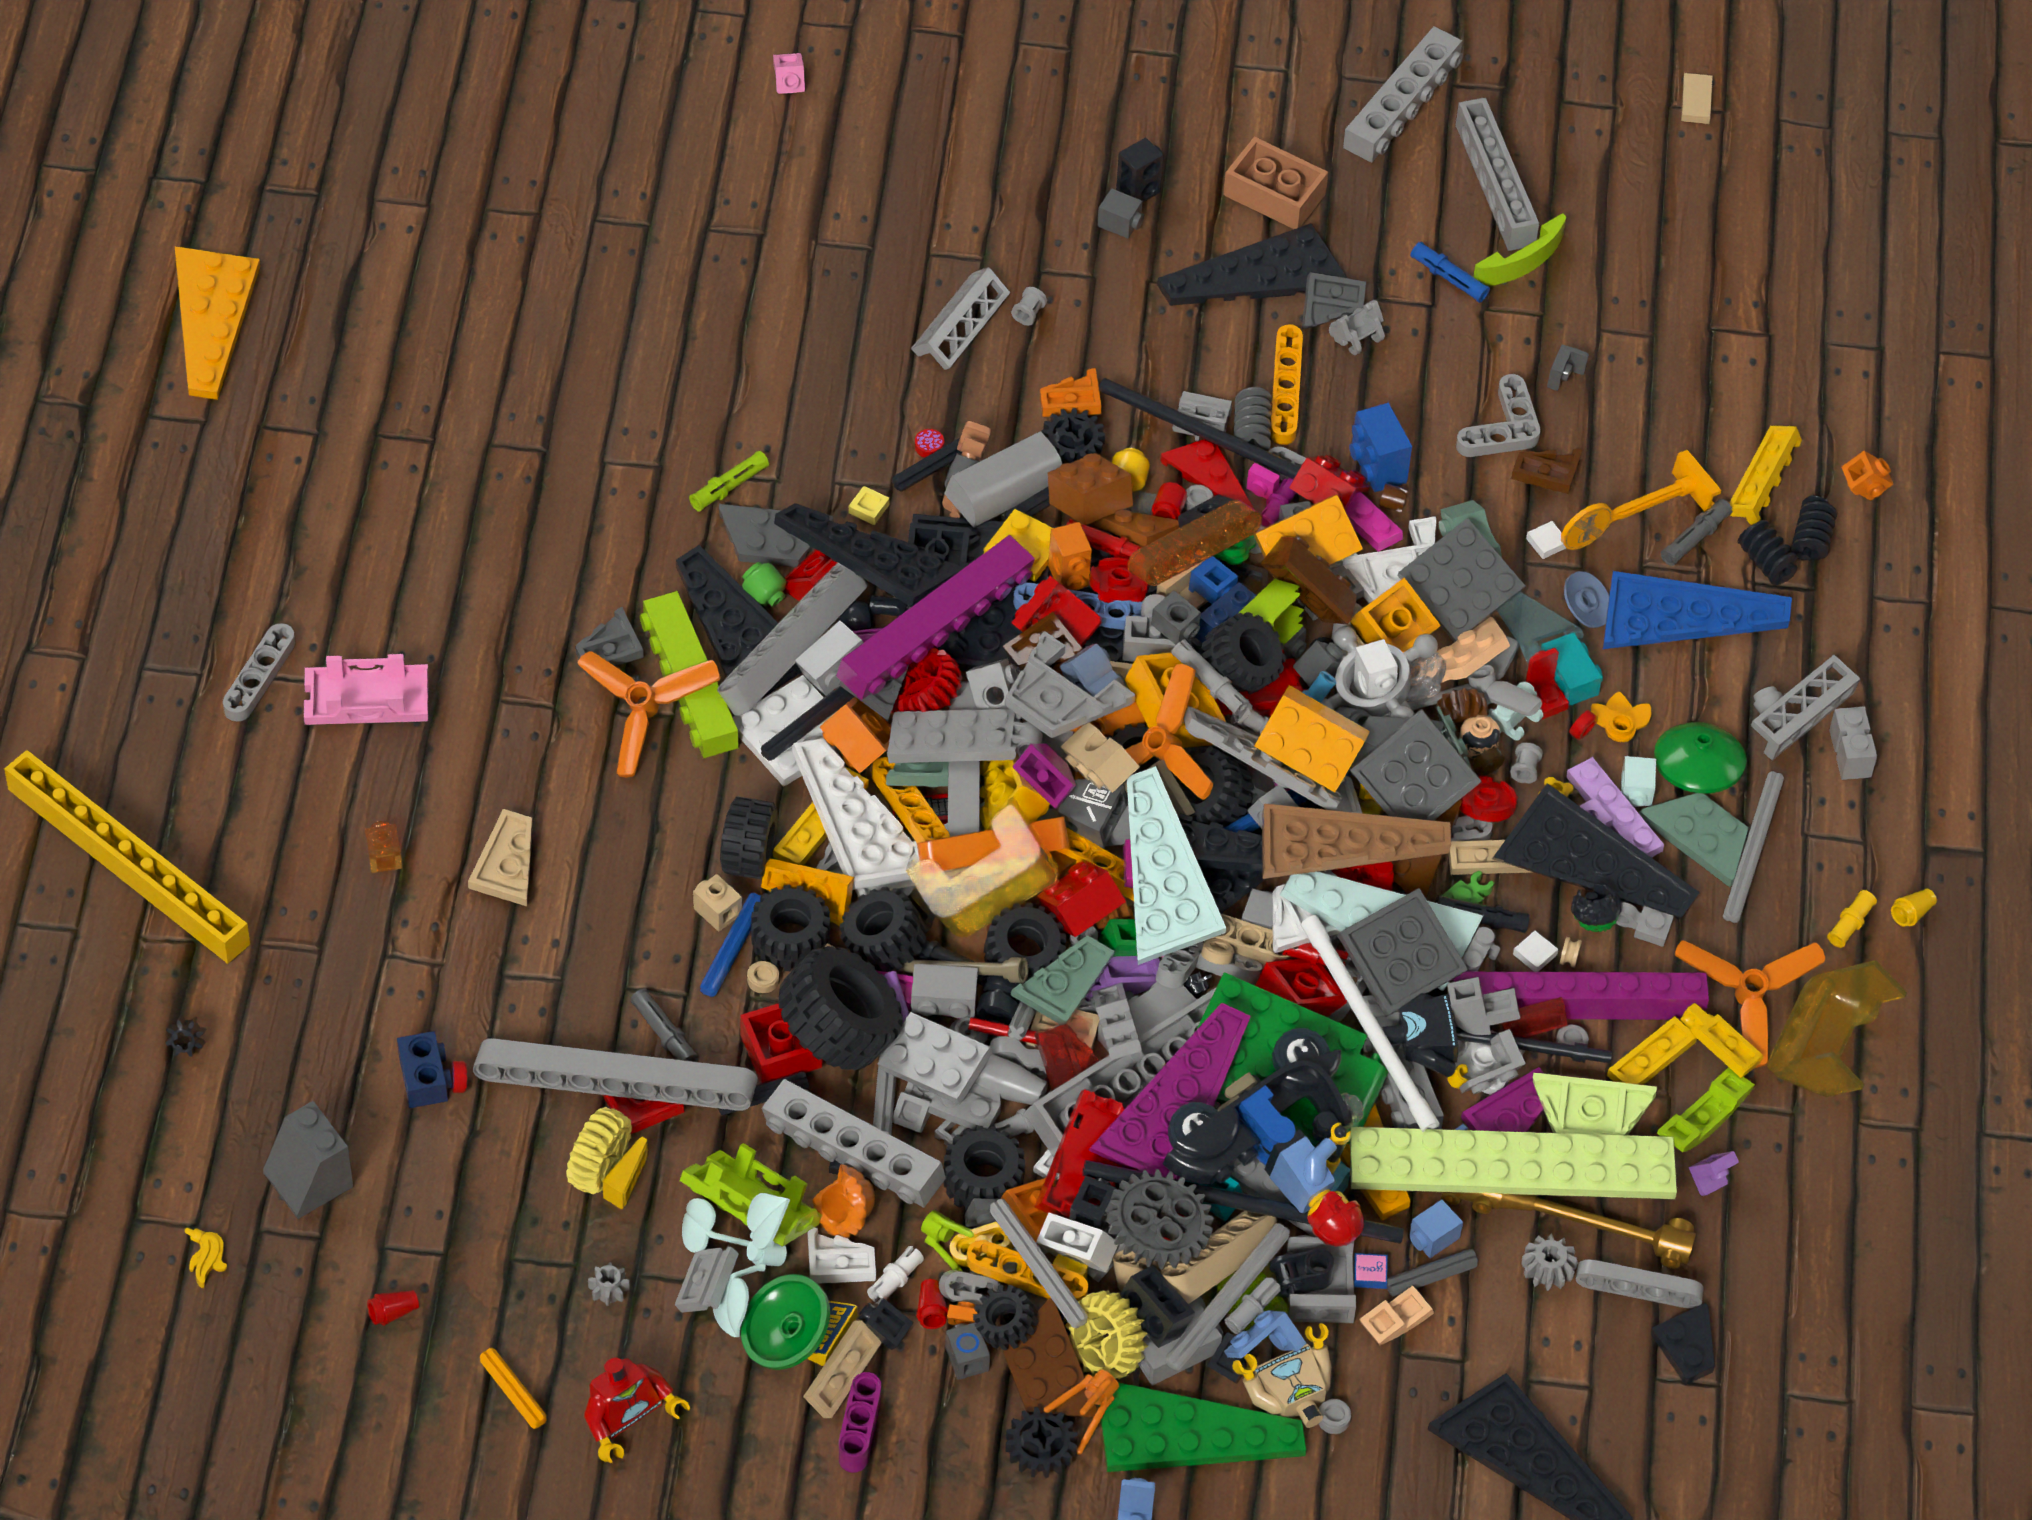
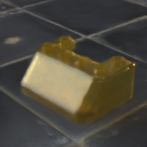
[905,796,1058,938]

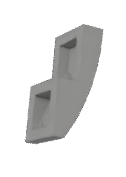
[892,1082,935,1133]

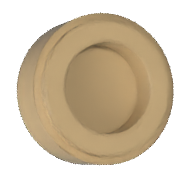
[1201,939,1234,965]
[747,961,779,993]

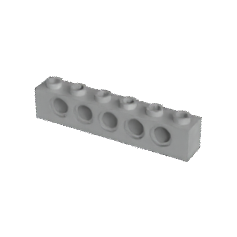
[1343,26,1463,163]
[1456,98,1539,251]
[762,1079,946,1208]

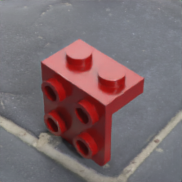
[1289,454,1370,511]
[1012,576,1102,647]

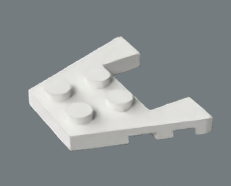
[1342,517,1436,604]

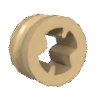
[1560,937,1582,968]

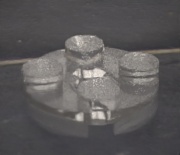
[1397,652,1446,703]

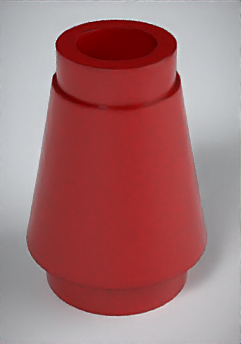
[916,1279,948,1329]
[367,1290,419,1326]

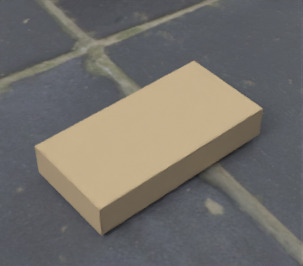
[1681,73,1712,124]

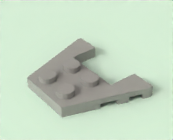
[1005,631,1135,738]

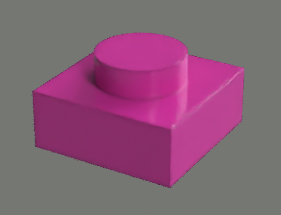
[1247,463,1280,499]

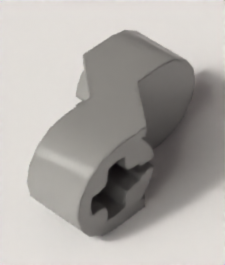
[990,1036,1050,1079]

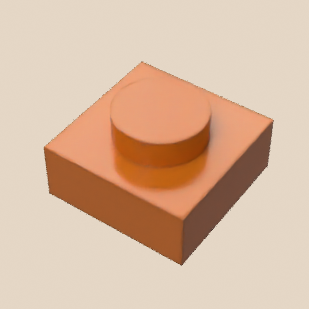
[947,1301,978,1325]

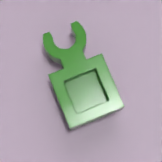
[1442,871,1494,905]

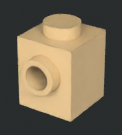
[693,874,742,932]

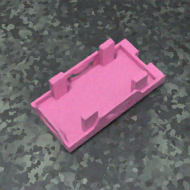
[304,654,428,725]

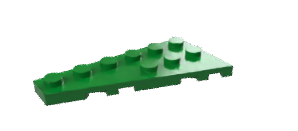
[1098,1382,1306,1472]

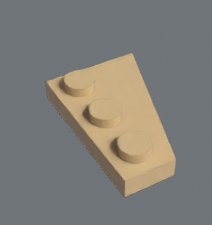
[468,809,533,906]

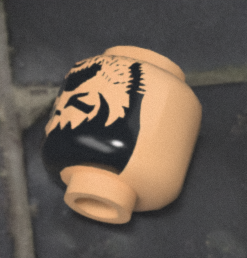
[1459,715,1500,760]

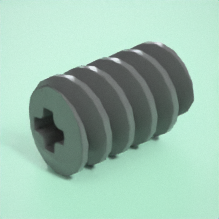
[1234,387,1272,451]

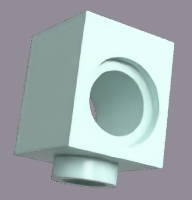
[1621,756,1656,807]

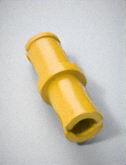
[1827,890,1877,948]

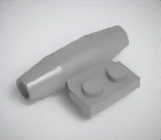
[929,1054,1048,1131]

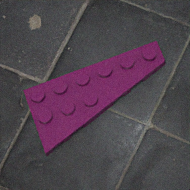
[1088,1003,1251,1180]

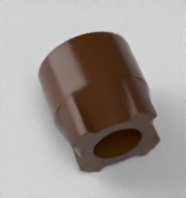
[1379,483,1408,512]

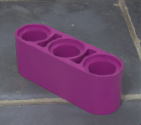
[839,1372,881,1473]

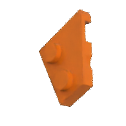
[1040,368,1101,417]
[1001,1178,1056,1245]

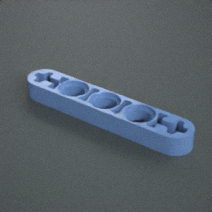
[1013,583,1143,630]

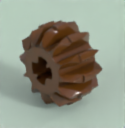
[1436,688,1489,733]

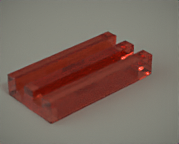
[1502,997,1568,1037]

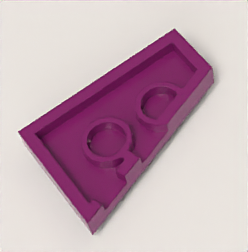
[1461,1067,1544,1132]

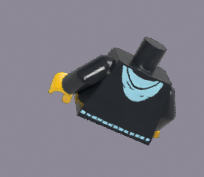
[1382,993,1468,1089]

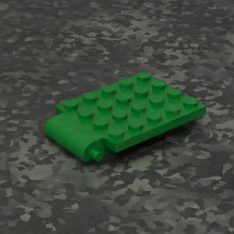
[1197,972,1388,1146]

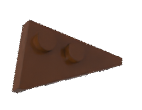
[1391,800,1462,900]

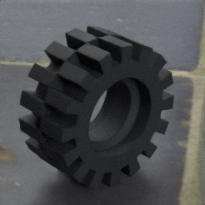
[973,1285,1038,1350]

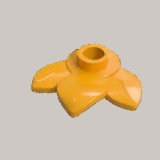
[1591,691,1651,742]

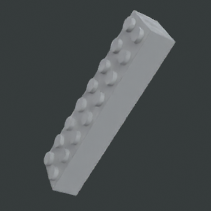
[1024,976,1236,1157]

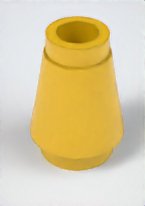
[1891,889,1937,927]

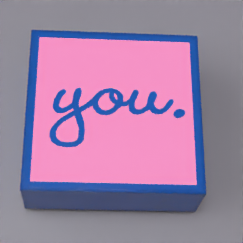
[1354,1253,1388,1289]

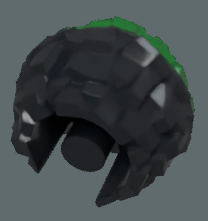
[1571,883,1622,932]

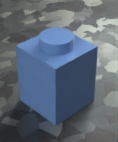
[1409,1200,1463,1258]

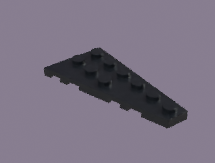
[676,545,802,699]

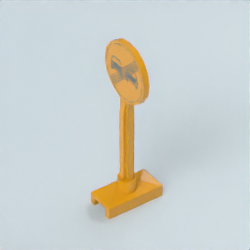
[1561,450,1721,550]

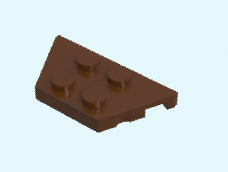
[1002,1298,1097,1419]

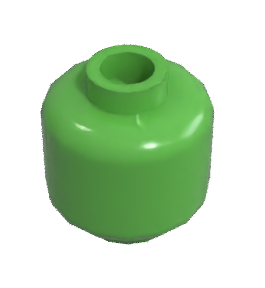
[742,562,787,607]

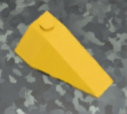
[979,753,1050,830]

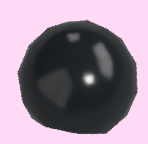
[837,600,871,631]

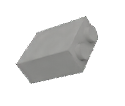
[1138,1297,1223,1386]

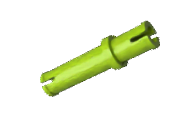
[689,451,769,512]

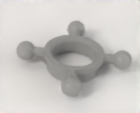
[1321,626,1438,719]

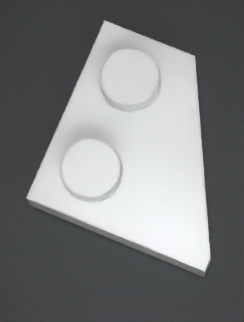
[807,1227,876,1283]

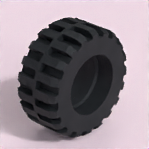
[778,946,903,1070]

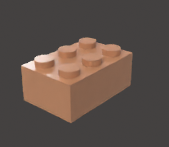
[1223,136,1328,229]

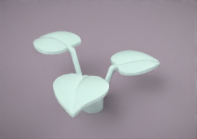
[682,1193,790,1337]

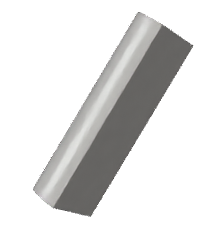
[944,431,1062,528]

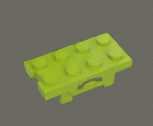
[680,1143,822,1247]

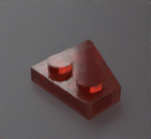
[1034,1023,1100,1091]

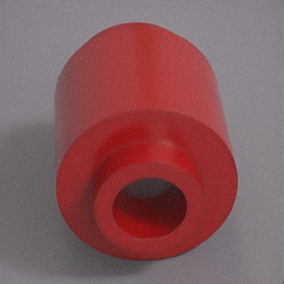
[1151,482,1187,520]

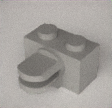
[1122,594,1183,661]

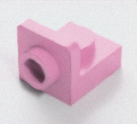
[773,53,805,94]

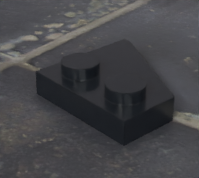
[1651,1303,1715,1385]

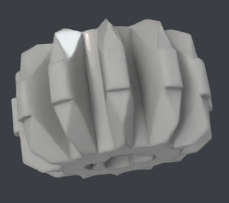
[1521,1233,1578,1291]

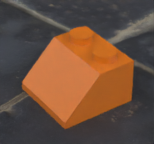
[820,697,891,774]

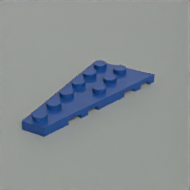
[1603,571,1792,649]

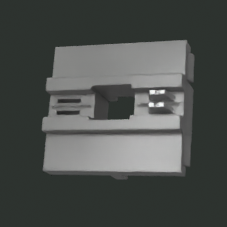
[1172,391,1232,441]

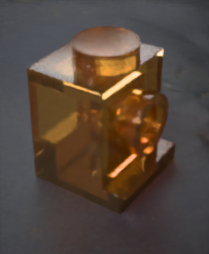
[365,821,402,873]

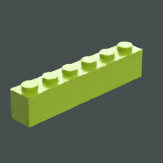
[640,591,738,758]

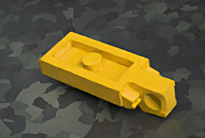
[1680,1003,1764,1078]

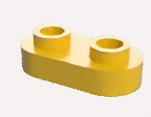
[950,1222,1014,1267]

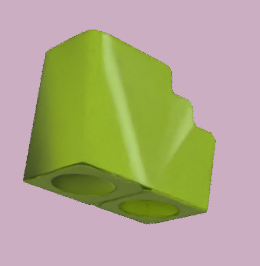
[1238,579,1304,645]

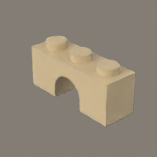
[1061,723,1139,793]

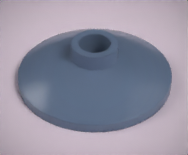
[1564,571,1609,628]

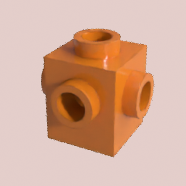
[1841,451,1893,501]

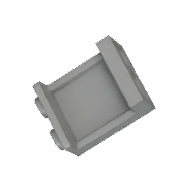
[1286,1235,1356,1323]

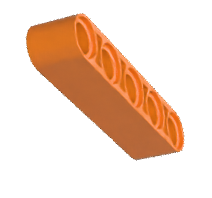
[917,816,1070,874]

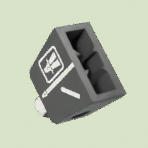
[1049,778,1128,849]

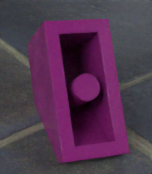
[1013,743,1076,808]

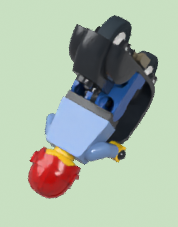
[1163,1028,1364,1247]

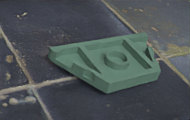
[1639,793,1748,887]

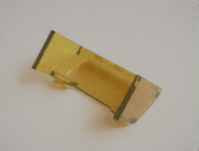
[1767,960,1907,1097]

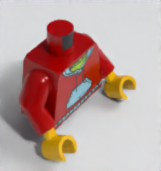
[584,1358,690,1463]

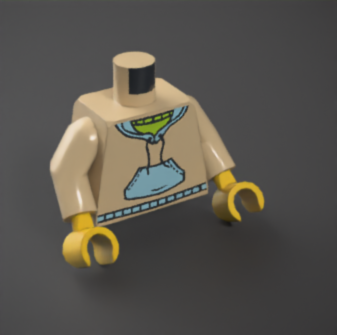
[1232,1323,1332,1428]

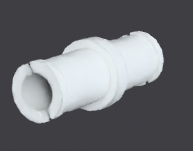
[867,1246,924,1302]

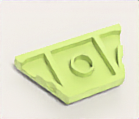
[1533,1073,1657,1135]

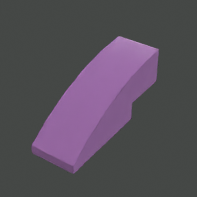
[1085,956,1160,1001]

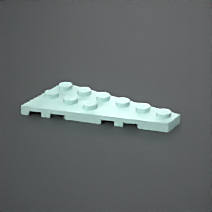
[1127,766,1226,965]
[1280,871,1483,991]

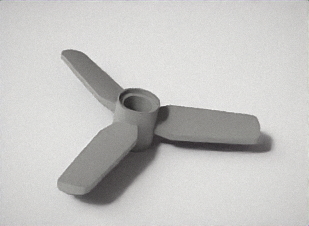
[1407,637,1542,716]

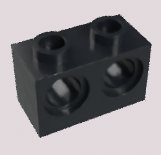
[1116,137,1164,203]
[1120,1265,1196,1348]

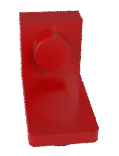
[1526,648,1569,720]

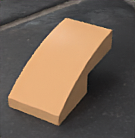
[1359,1285,1434,1345]

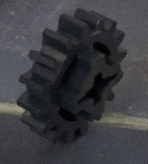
[1041,408,1105,463]
[1005,1407,1078,1478]

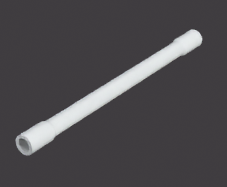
[1301,915,1440,1132]

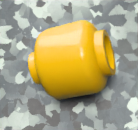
[1111,448,1150,492]

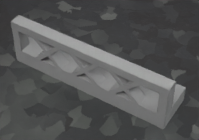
[911,267,1010,370]
[1751,655,1860,761]

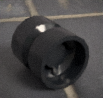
[975,975,1025,1025]

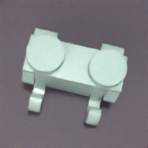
[1488,682,1543,740]

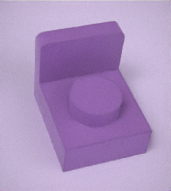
[1689,1151,1739,1196]

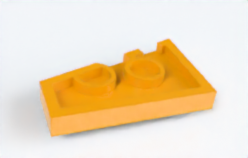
[761,858,854,926]

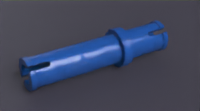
[1410,241,1490,303]

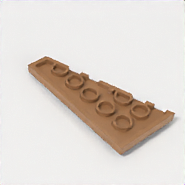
[1262,804,1451,879]

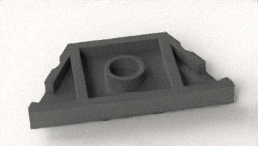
[719,504,833,567]

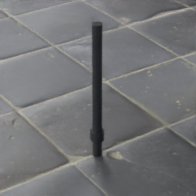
[1455,1027,1612,1064]

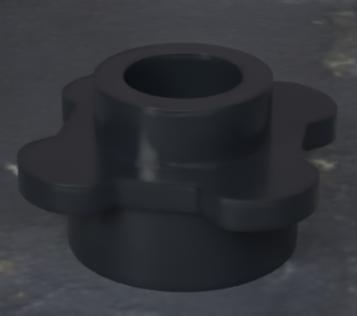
[1184,972,1212,995]

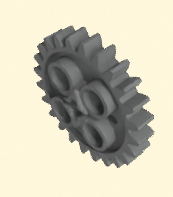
[1106,1169,1214,1270]

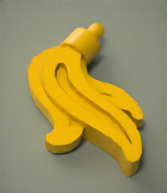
[185,1228,227,1288]

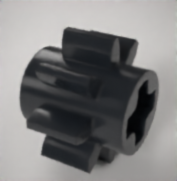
[166,1015,207,1057]

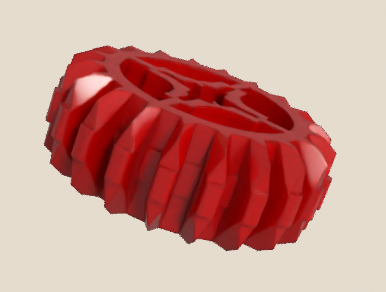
[891,647,963,714]

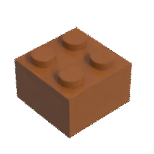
[1048,453,1133,525]

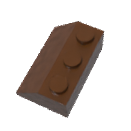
[1260,536,1357,624]

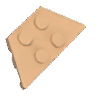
[1410,617,1510,688]

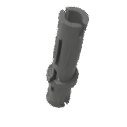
[1660,499,1733,566]
[630,988,699,1062]

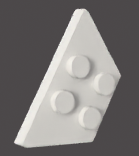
[1272,870,1341,953]

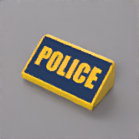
[807,1301,858,1366]

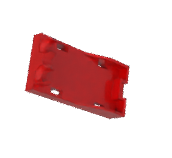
[1034,1089,1125,1219]

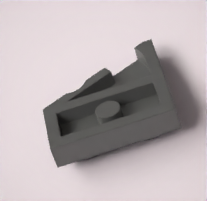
[1302,272,1366,329]
[575,607,644,676]

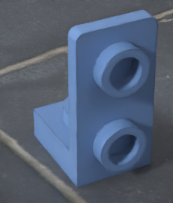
[1224,1310,1307,1358]
[1118,1478,1155,1520]

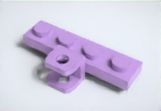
[1566,757,1664,857]

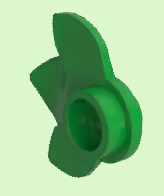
[1198,532,1256,565]

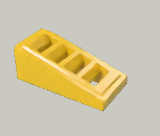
[602,1136,648,1209]

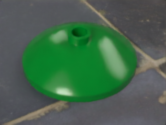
[1654,722,1746,794]
[741,1274,830,1370]

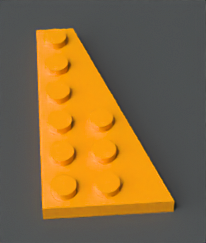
[175,246,260,400]

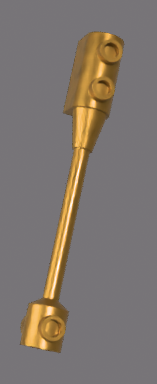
[1439,1192,1696,1269]

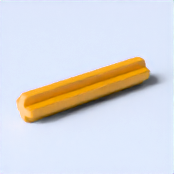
[480,1348,547,1429]

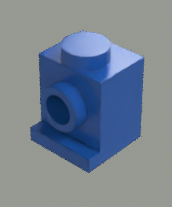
[1188,555,1238,604]

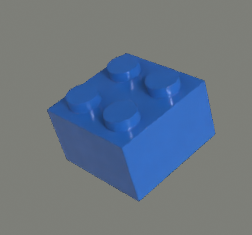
[1349,402,1412,492]

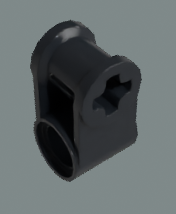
[1269,1248,1334,1298]

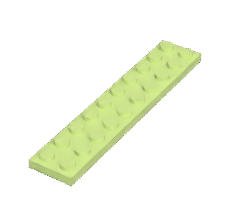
[1350,1127,1677,1199]

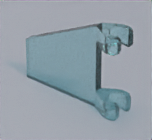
[1497,592,1583,663]

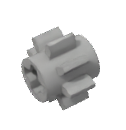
[588,1263,630,1306]

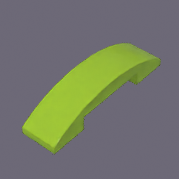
[1473,213,1566,286]
[1657,1067,1755,1152]

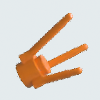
[1044,1370,1119,1455]

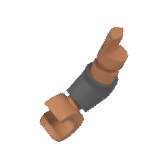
[942,421,991,518]

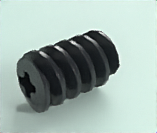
[1791,495,1838,560]
[1737,519,1798,586]

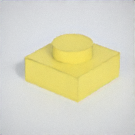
[849,486,889,525]

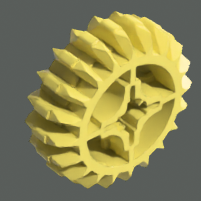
[566,1107,632,1195]
[1065,1291,1148,1379]

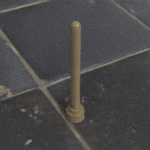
[892,957,1028,983]

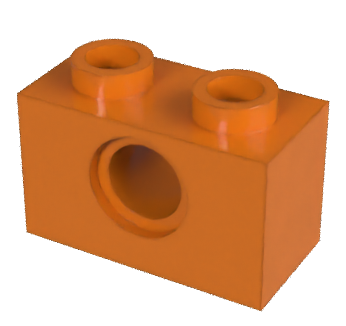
[1048,522,1092,591]

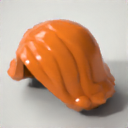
[812,1164,875,1238]

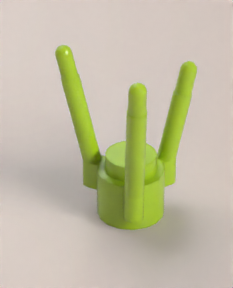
[921,1210,1000,1271]

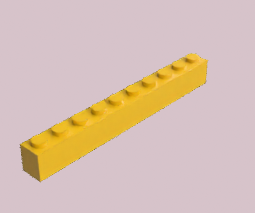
[4,750,250,964]

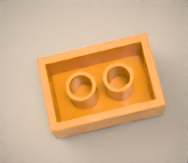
[1253,495,1363,579]
[1124,653,1226,748]
[1254,685,1370,793]

